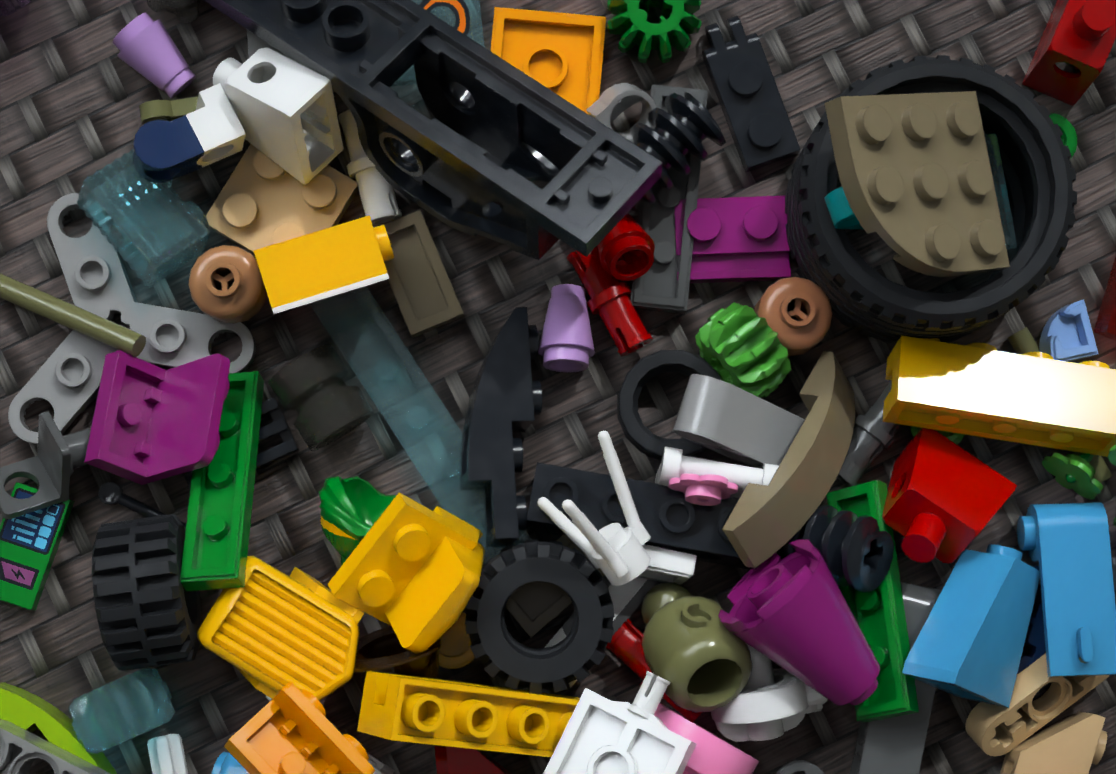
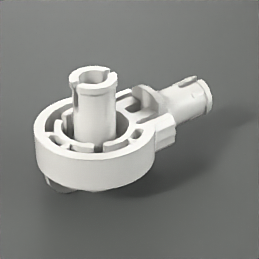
[711,644,827,742]

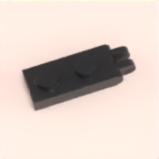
[702,16,801,173]

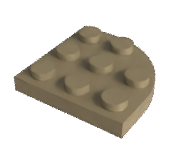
[824,91,1010,277]

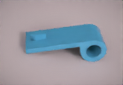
[1017,502,1116,677]

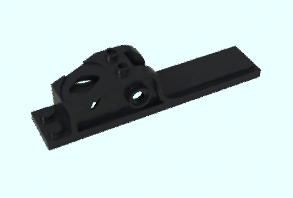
[204,0,662,260]

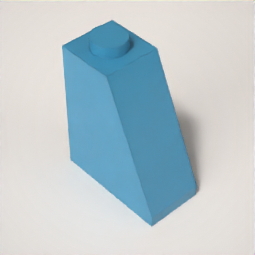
[902,544,1040,708]

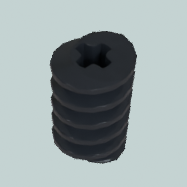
[627,92,726,211]
[776,505,895,593]

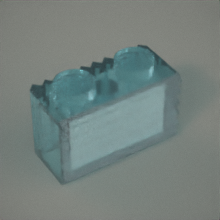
[77,149,211,288]

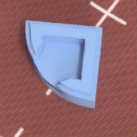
[1039,299,1099,362]

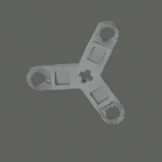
[8,193,256,445]

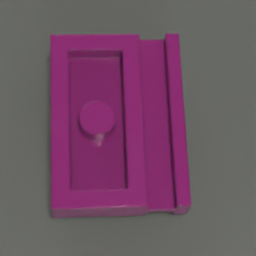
[674,196,791,283]

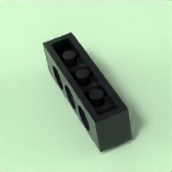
[526,462,752,570]

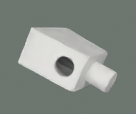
[213,47,344,185]

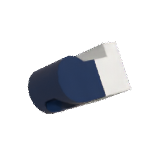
[132,83,246,183]

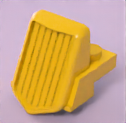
[328,492,485,654]
[197,556,364,701]

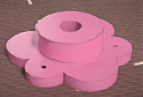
[668,474,738,506]

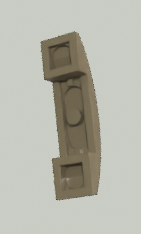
[722,351,855,568]

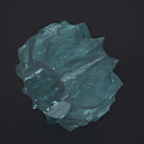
[68,668,175,754]

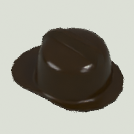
[354,626,442,686]

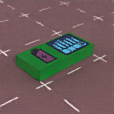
[0,482,75,610]

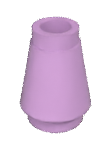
[112,12,196,99]
[538,284,595,372]

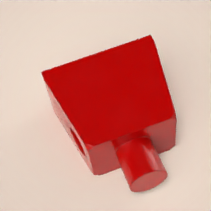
[1022,0,1116,106]
[882,428,1017,563]

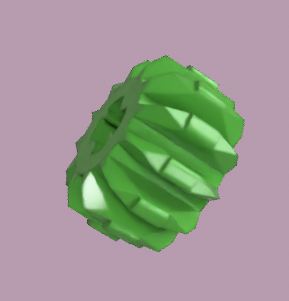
[695,302,791,398]

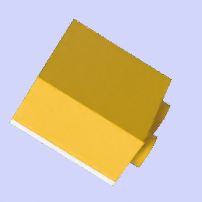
[253,215,394,314]

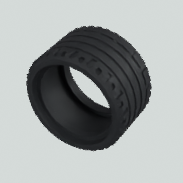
[785,55,1077,344]

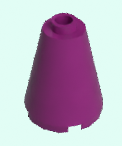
[719,539,880,706]

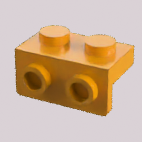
[224,682,375,774]

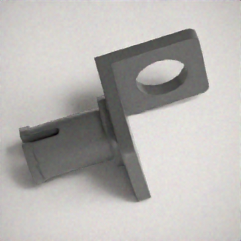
[0,411,91,519]

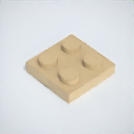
[202,144,359,255]

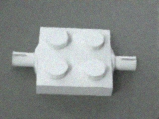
[543,671,697,774]

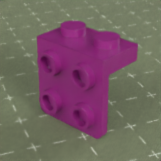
[84,350,230,485]

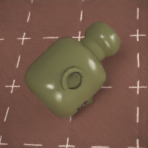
[641,582,752,713]

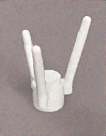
[537,431,651,586]

